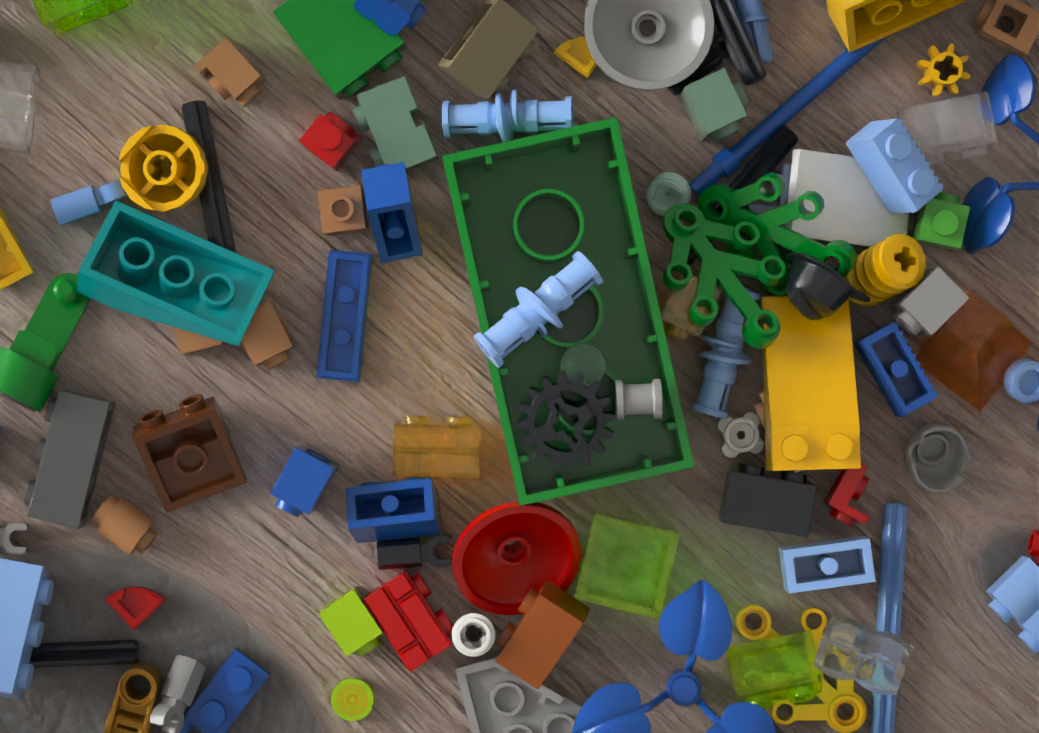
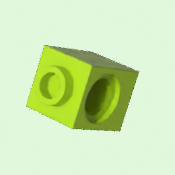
[318,586,383,657]

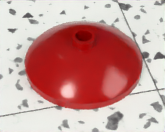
[452,501,581,615]

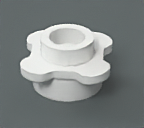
[718,412,764,458]

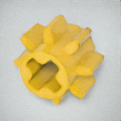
[916,43,971,98]

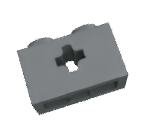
[889,267,969,336]

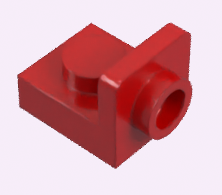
[823,463,870,527]

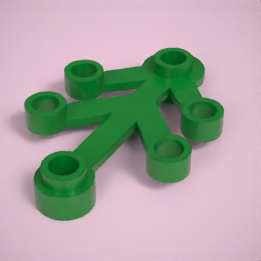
[698,172,857,296]
[663,203,786,349]

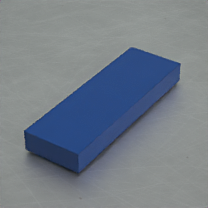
[316,250,373,382]

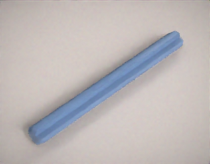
[870,502,908,733]

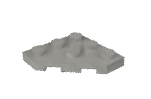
[455,656,582,733]

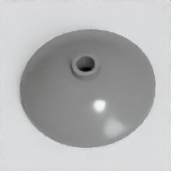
[584,0,714,91]

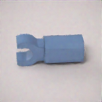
[51,180,129,226]

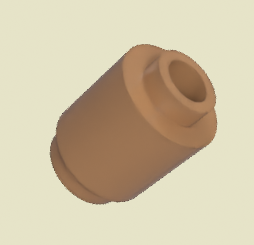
[91,494,158,556]

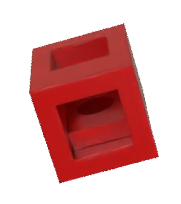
[299,111,363,172]

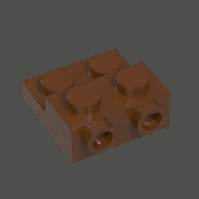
[133,394,247,513]

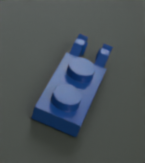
[180,648,271,733]

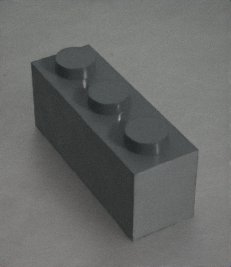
[24,390,116,529]

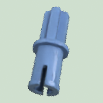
[735,0,773,64]

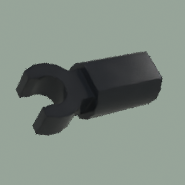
[377,534,452,570]

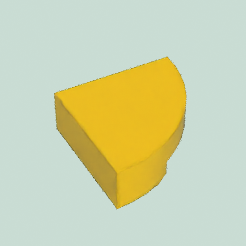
[553,36,598,79]

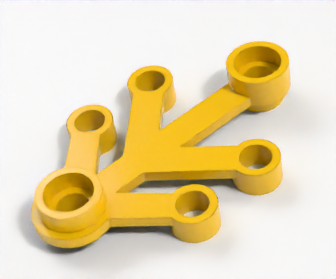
[736,604,867,733]

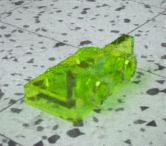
[726,631,822,710]

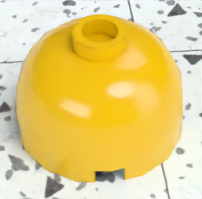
[119,125,208,212]

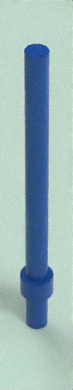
[689,36,888,196]

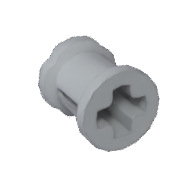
[615,379,662,420]

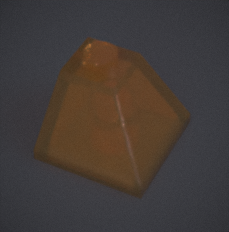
[915,291,1031,412]

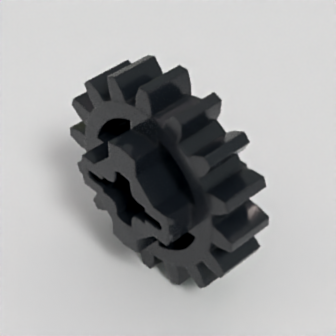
[517,370,615,470]

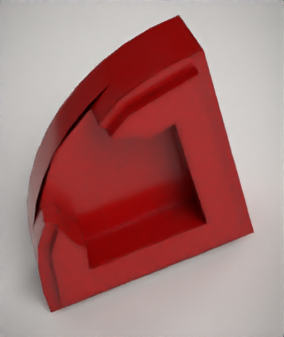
[105,586,167,630]

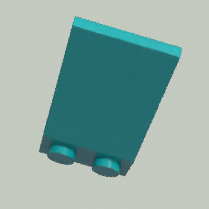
[77,200,275,346]

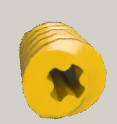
[843,234,926,307]

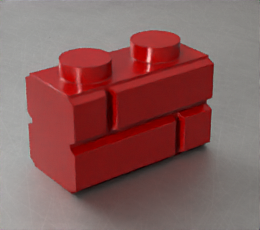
[362,569,454,672]

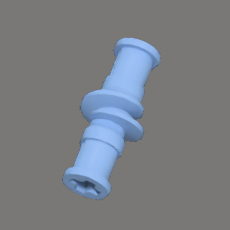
[442,89,575,142]
[473,251,603,368]
[690,287,762,418]

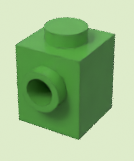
[912,192,970,251]

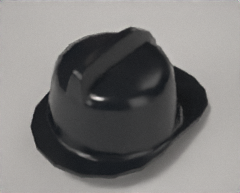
[785,252,870,320]

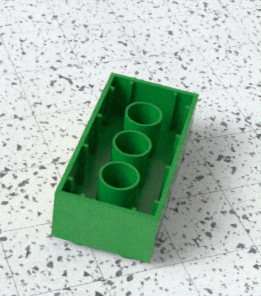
[442,117,695,506]

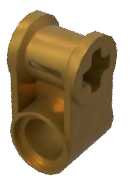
[104,662,163,733]

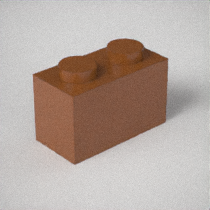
[495,580,590,689]

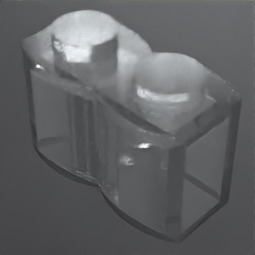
[0,61,40,154]
[813,617,914,695]

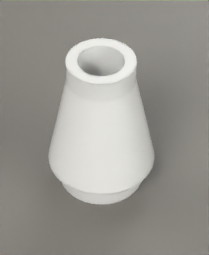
[452,613,495,657]

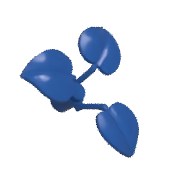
[962,54,1039,255]
[572,580,776,733]

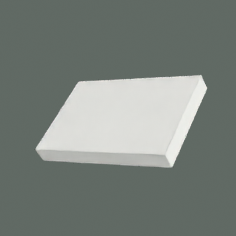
[785,149,909,247]

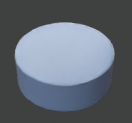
[1003,358,1039,403]

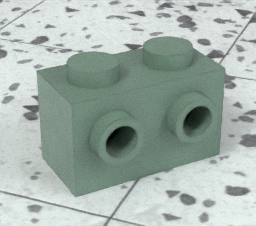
[679,68,750,144]

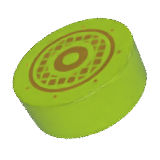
[331,677,375,721]

